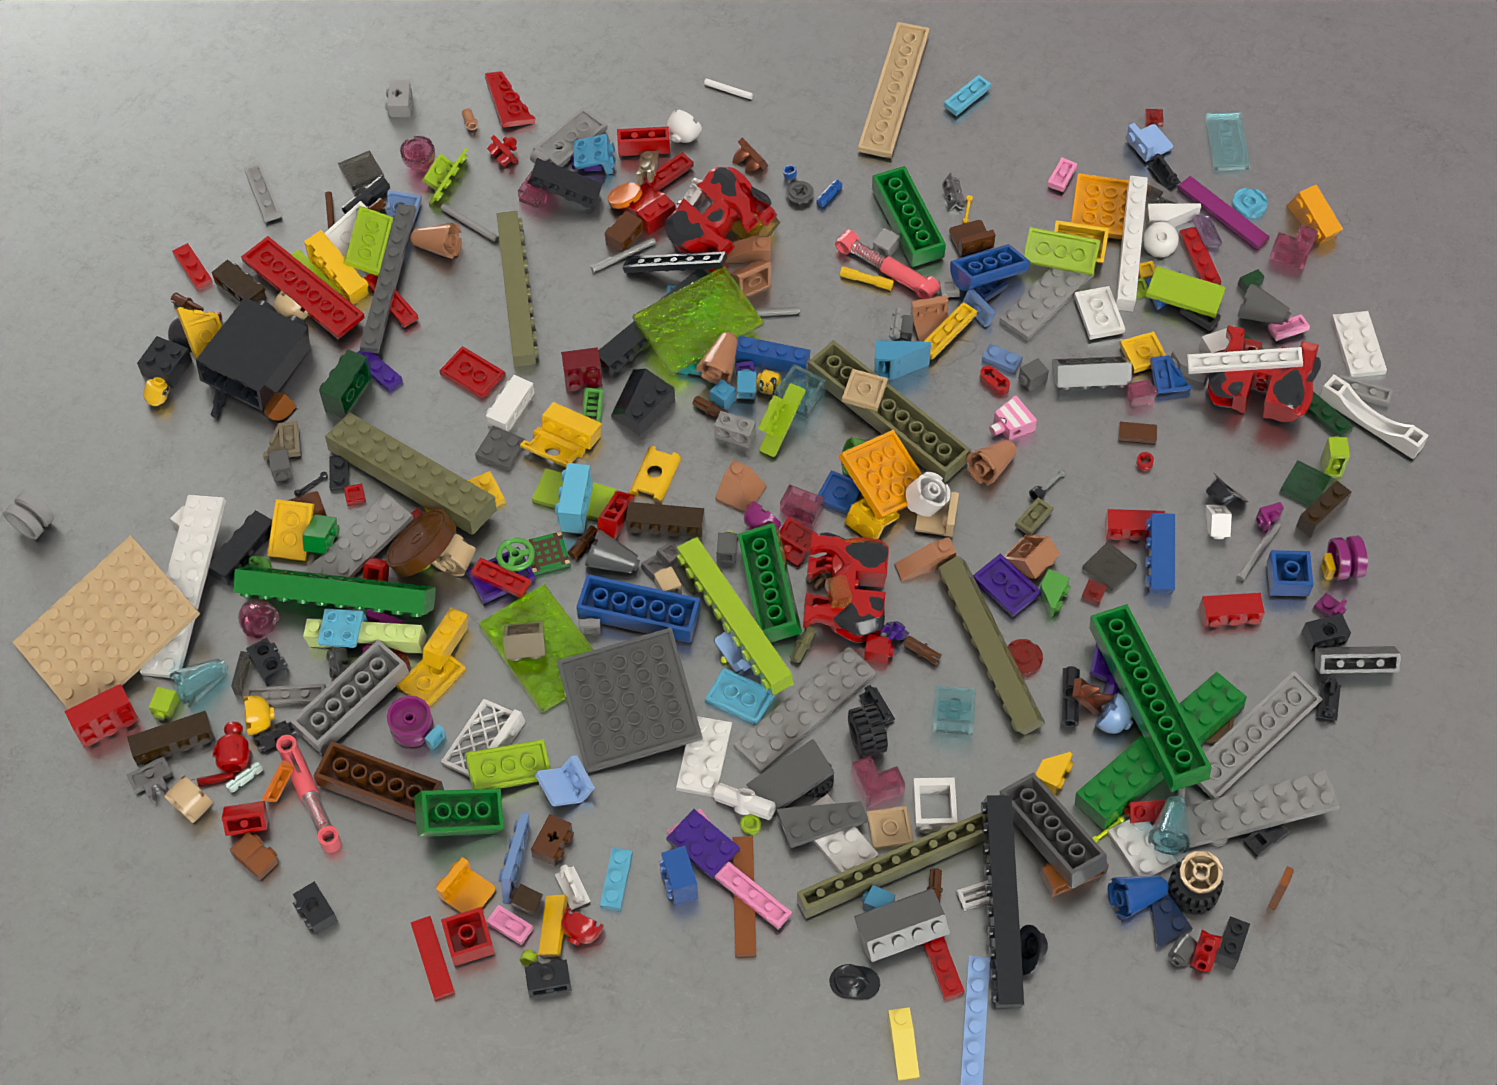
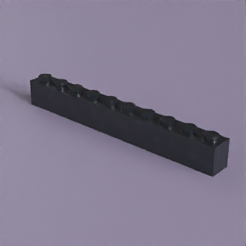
[981,795,1024,1008]

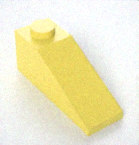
[887,1007,920,1081]

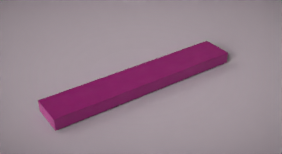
[1178,176,1270,249]

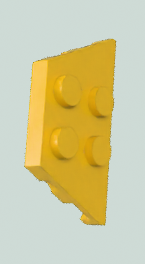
[176,307,222,360]

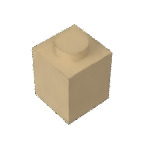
[654,567,682,594]

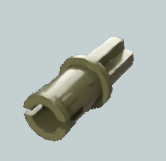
[790,626,817,663]

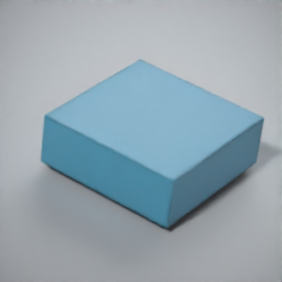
[425,724,446,751]

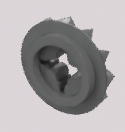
[786,181,814,205]

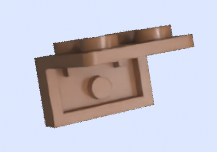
[910,296,949,341]

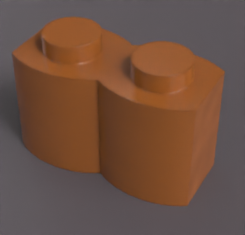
[229,832,278,880]

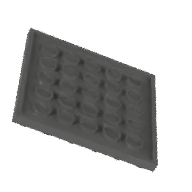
[557,627,703,773]

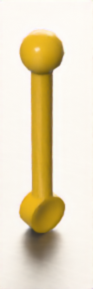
[962,195,973,224]

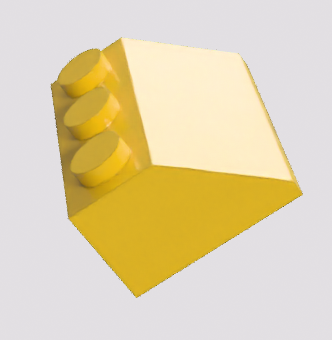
[1054,220,1109,263]

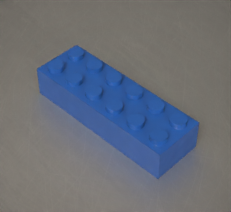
[576,574,701,643]

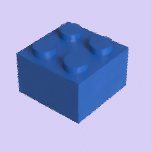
[1267,550,1314,596]
[659,846,698,906]

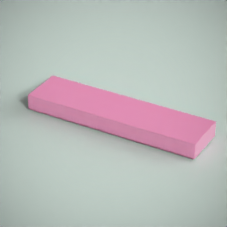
[715,861,792,930]

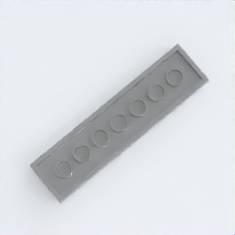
[734,647,877,774]
[1197,671,1323,799]
[1167,770,1340,850]

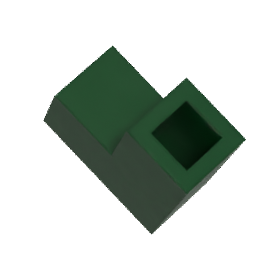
[1238,269,1264,294]

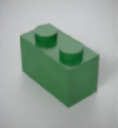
[302,515,340,554]

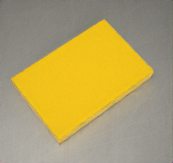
[267,499,315,561]
[396,655,466,707]

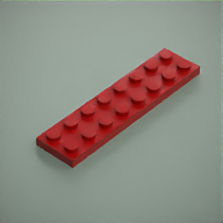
[241,236,365,339]

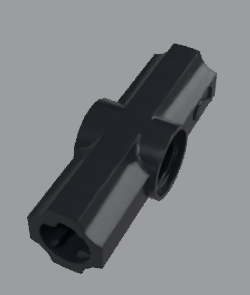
[341,177,390,214]
[1060,666,1080,728]

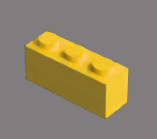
[541,402,602,450]
[423,607,468,670]

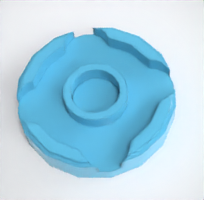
[1232,188,1268,219]

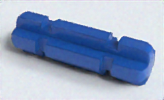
[816,180,842,207]

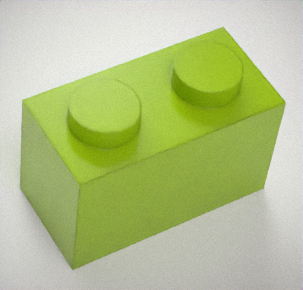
[1321,436,1350,477]

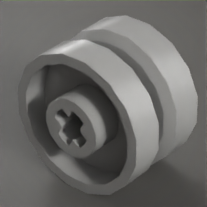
[3,492,55,540]

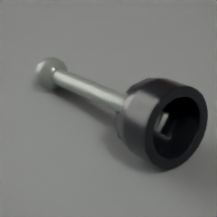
[1029,470,1066,501]

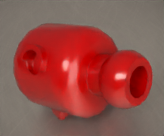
[212,722,251,773]

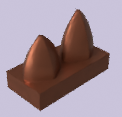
[732,137,768,172]
[1072,678,1114,714]

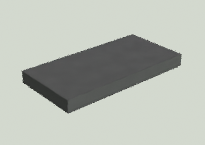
[746,739,834,815]

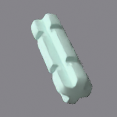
[225,761,263,793]

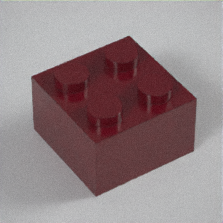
[561,347,603,391]

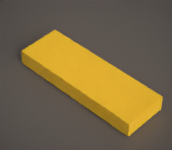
[538,894,568,958]

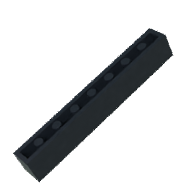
[598,270,716,376]

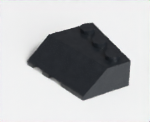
[611,368,675,436]

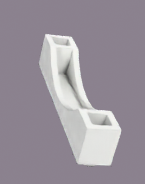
[1320,375,1429,459]

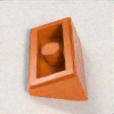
[262,760,295,802]

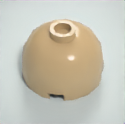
[273,291,308,321]
[1180,851,1223,894]

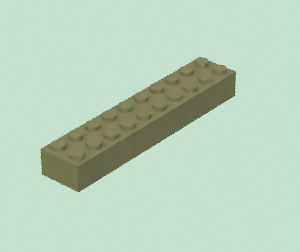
[807,340,971,484]
[325,412,497,535]

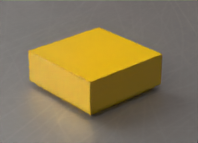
[1138,261,1156,281]
[1320,553,1336,580]

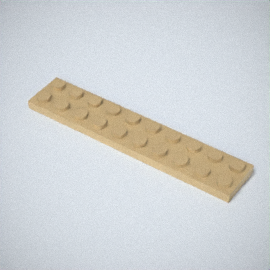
[858,22,930,158]

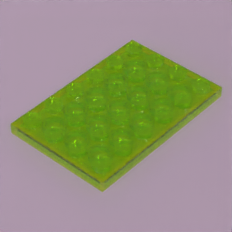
[632,266,764,376]
[479,584,594,713]

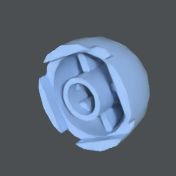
[1095,693,1133,734]

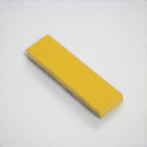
[924,302,978,360]

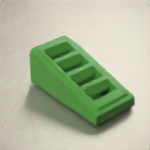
[582,388,604,422]

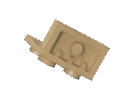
[915,492,959,537]

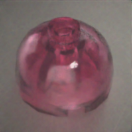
[400,136,436,171]
[238,598,279,638]

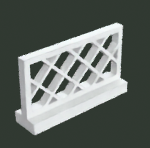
[441,699,526,777]

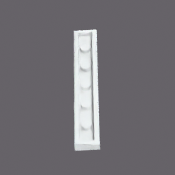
[1187,347,1303,374]

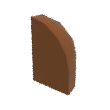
[264,392,297,421]

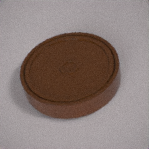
[386,509,456,577]

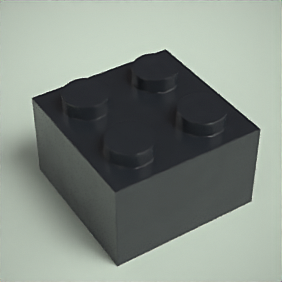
[137,336,192,388]

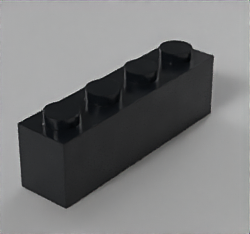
[528,158,603,209]
[208,510,272,586]

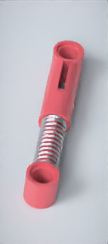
[835,230,940,300]
[276,735,341,853]

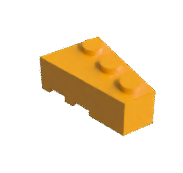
[1286,184,1343,244]

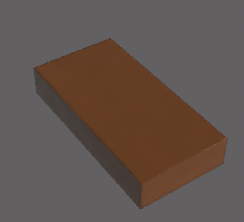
[1118,421,1157,444]

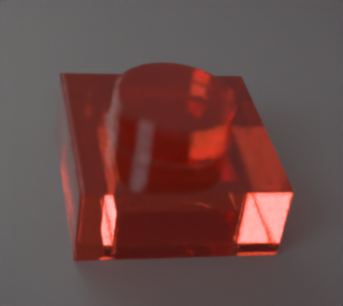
[1145,109,1164,127]
[1081,579,1107,605]

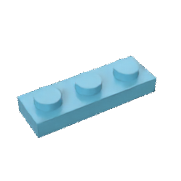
[944,75,991,116]
[600,847,633,911]

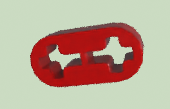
[979,366,1010,395]

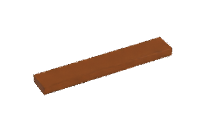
[732,836,756,957]

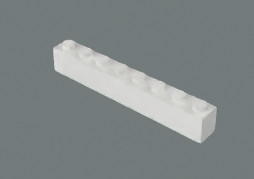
[1116,176,1148,312]

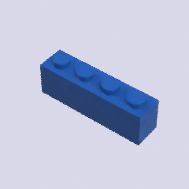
[735,335,811,377]
[1145,513,1175,593]

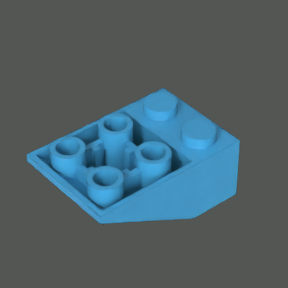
[874,340,931,380]

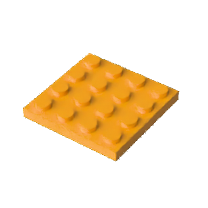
[1071,173,1148,239]
[838,430,922,520]

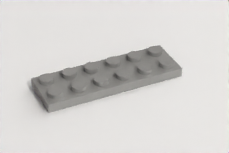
[999,268,1095,341]
[305,493,414,577]

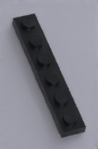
[622,252,728,273]

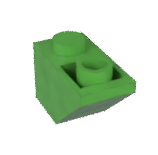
[1040,569,1071,618]

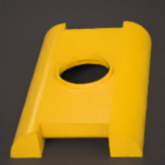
[520,427,586,467]
[628,446,681,504]

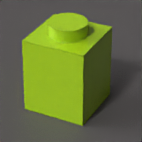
[148,687,180,720]

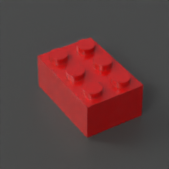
[64,683,139,747]

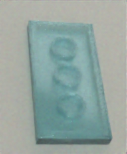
[1206,112,1250,171]

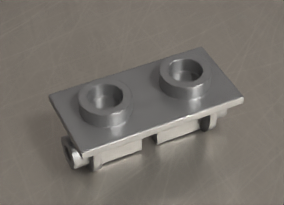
[942,173,966,211]

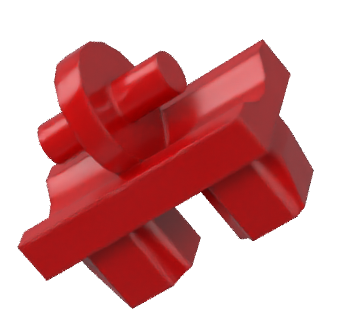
[487,135,518,167]
[1190,930,1222,972]

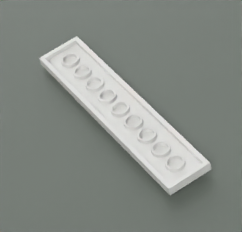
[140,495,226,679]

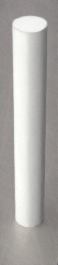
[704,78,753,100]

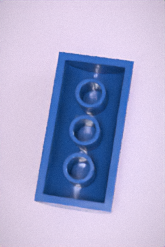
[950,244,1030,291]

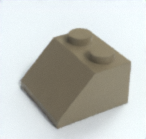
[503,621,545,661]

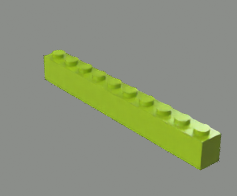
[676,537,794,695]

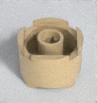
[432,534,476,576]
[164,775,214,823]

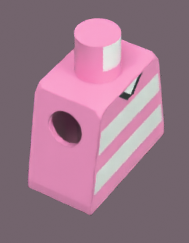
[989,395,1037,440]

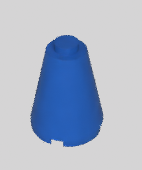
[1107,876,1169,919]

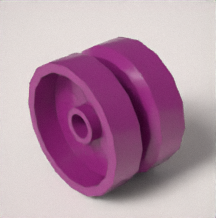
[1327,535,1368,580]
[386,696,434,748]

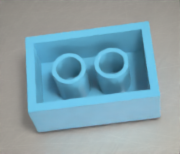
[555,463,593,534]

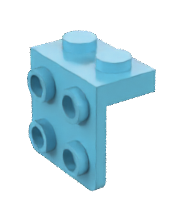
[318,609,368,648]

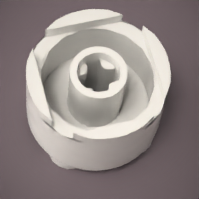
[906,472,950,517]

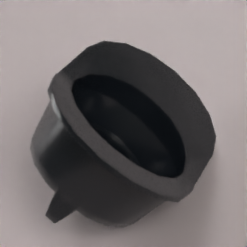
[1206,473,1249,505]
[1020,924,1048,976]
[829,964,880,999]

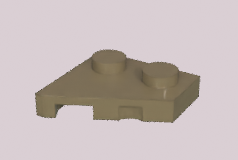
[263,421,301,461]

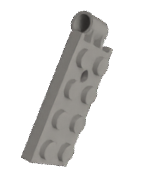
[530,107,608,167]

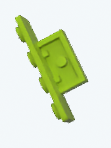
[422,147,468,205]
[758,383,806,457]

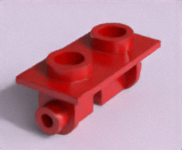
[1124,799,1167,823]

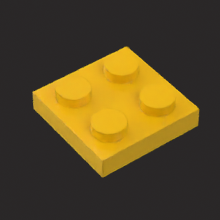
[1119,331,1166,373]

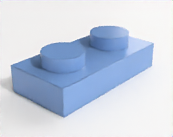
[963,289,996,327]
[982,343,1023,374]

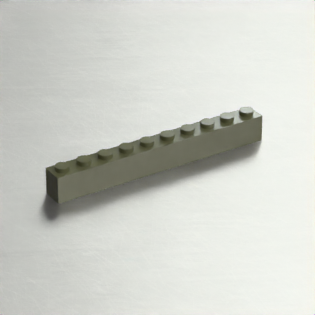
[496,211,539,367]
[939,555,1045,735]
[797,812,986,919]

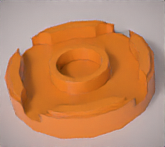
[607,182,642,209]

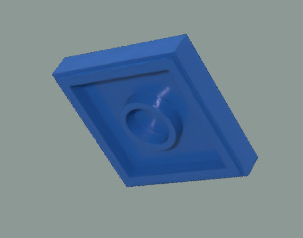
[815,470,862,515]

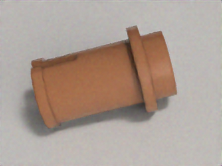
[461,108,478,130]

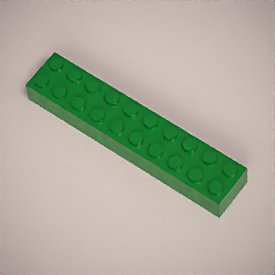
[233,566,436,617]
[1089,604,1212,792]
[1075,671,1247,830]

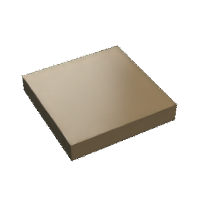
[842,369,888,412]
[866,806,914,851]

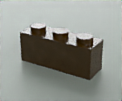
[212,259,267,303]
[1296,480,1352,538]

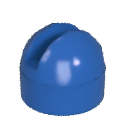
[782,165,797,180]

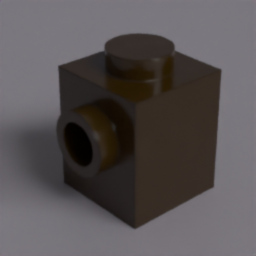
[509,884,543,916]

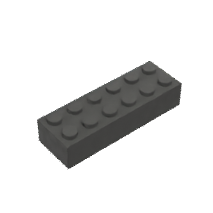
[999,772,1107,889]

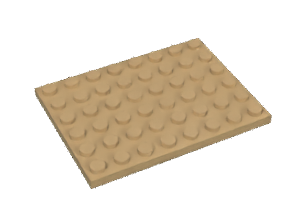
[13,535,200,709]

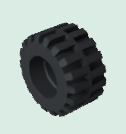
[848,703,888,758]
[1168,858,1224,914]

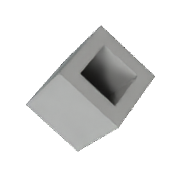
[873,228,900,258]

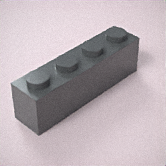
[1314,646,1401,674]

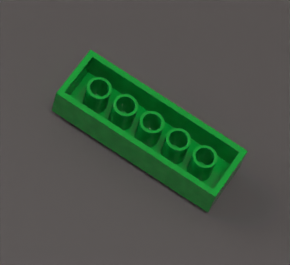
[872,166,946,267]
[737,523,802,643]

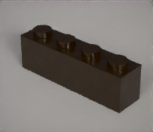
[626,502,705,538]
[127,710,215,766]

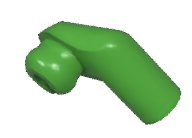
[249,555,272,568]

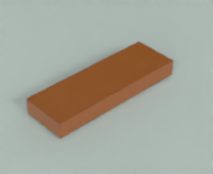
[1268,866,1294,910]

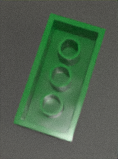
[414,788,504,837]

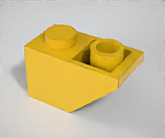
[1036,752,1074,795]

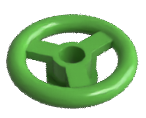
[496,537,535,571]

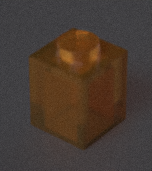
[825,574,853,608]

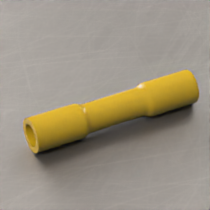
[840,266,894,291]

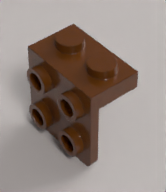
[949,220,996,257]

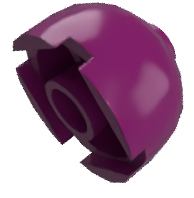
[744,501,782,531]

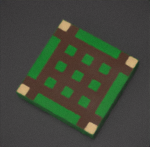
[525,531,571,575]

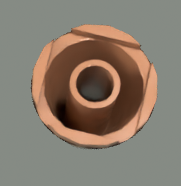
[410,223,462,259]
[696,332,738,384]
[966,440,1017,486]

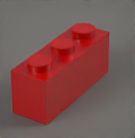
[617,126,670,156]
[1105,509,1165,541]
[1199,592,1265,627]

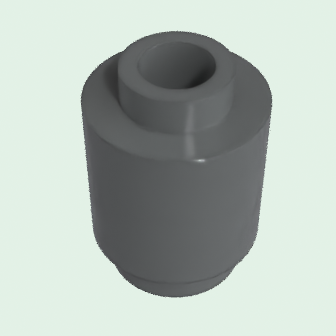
[1168,934,1197,967]

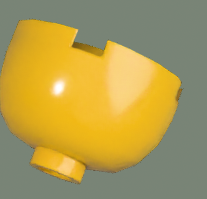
[243,696,275,736]

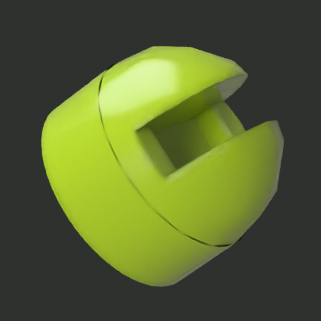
[519,949,538,966]

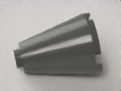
[1238,284,1292,325]
[585,530,640,573]

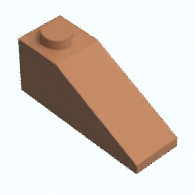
[725,236,771,264]
[894,537,957,581]

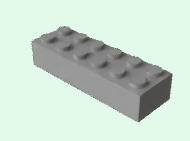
[290,639,409,755]

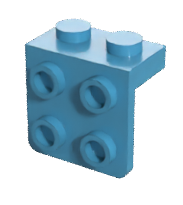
[573,134,616,175]

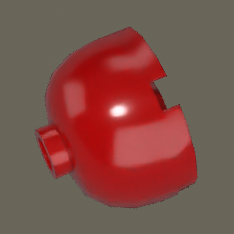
[561,907,604,946]

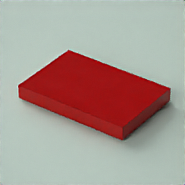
[439,346,506,400]

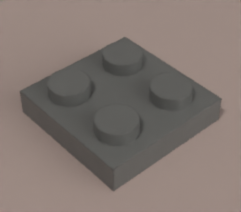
[475,426,526,471]

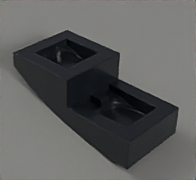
[1244,824,1290,856]

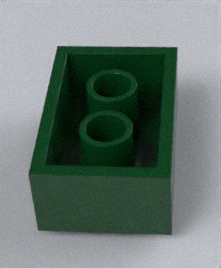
[319,349,372,419]

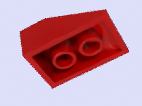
[621,184,676,235]

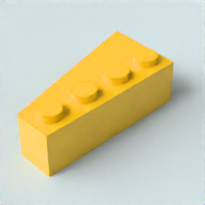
[304,230,369,305]

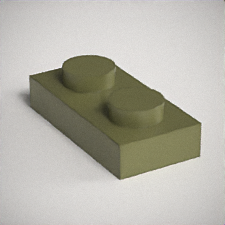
[1015,497,1053,535]

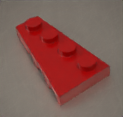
[485,71,536,128]

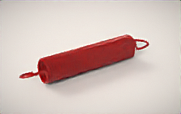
[191,771,241,787]

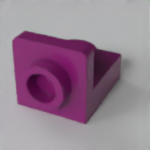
[1256,502,1284,532]
[1313,592,1347,617]

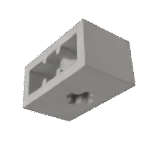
[385,79,412,117]

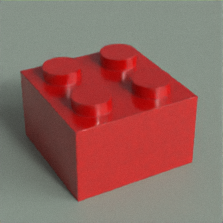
[441,907,495,966]

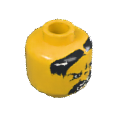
[756,370,784,396]
[143,377,169,406]

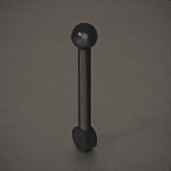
[294,472,328,497]

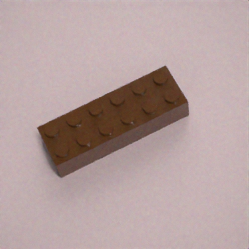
[313,741,444,822]

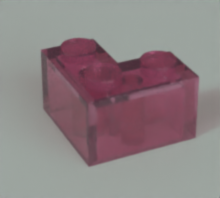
[1270,225,1318,270]
[851,756,905,807]

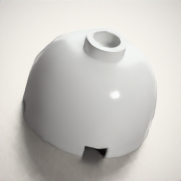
[667,110,702,143]
[1143,221,1179,258]

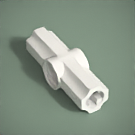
[713,783,776,820]

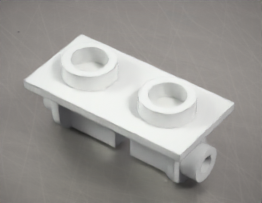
[555,865,590,910]

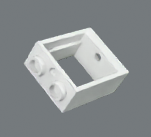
[913,778,958,834]

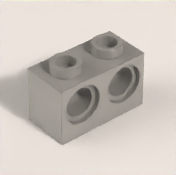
[714,411,756,448]

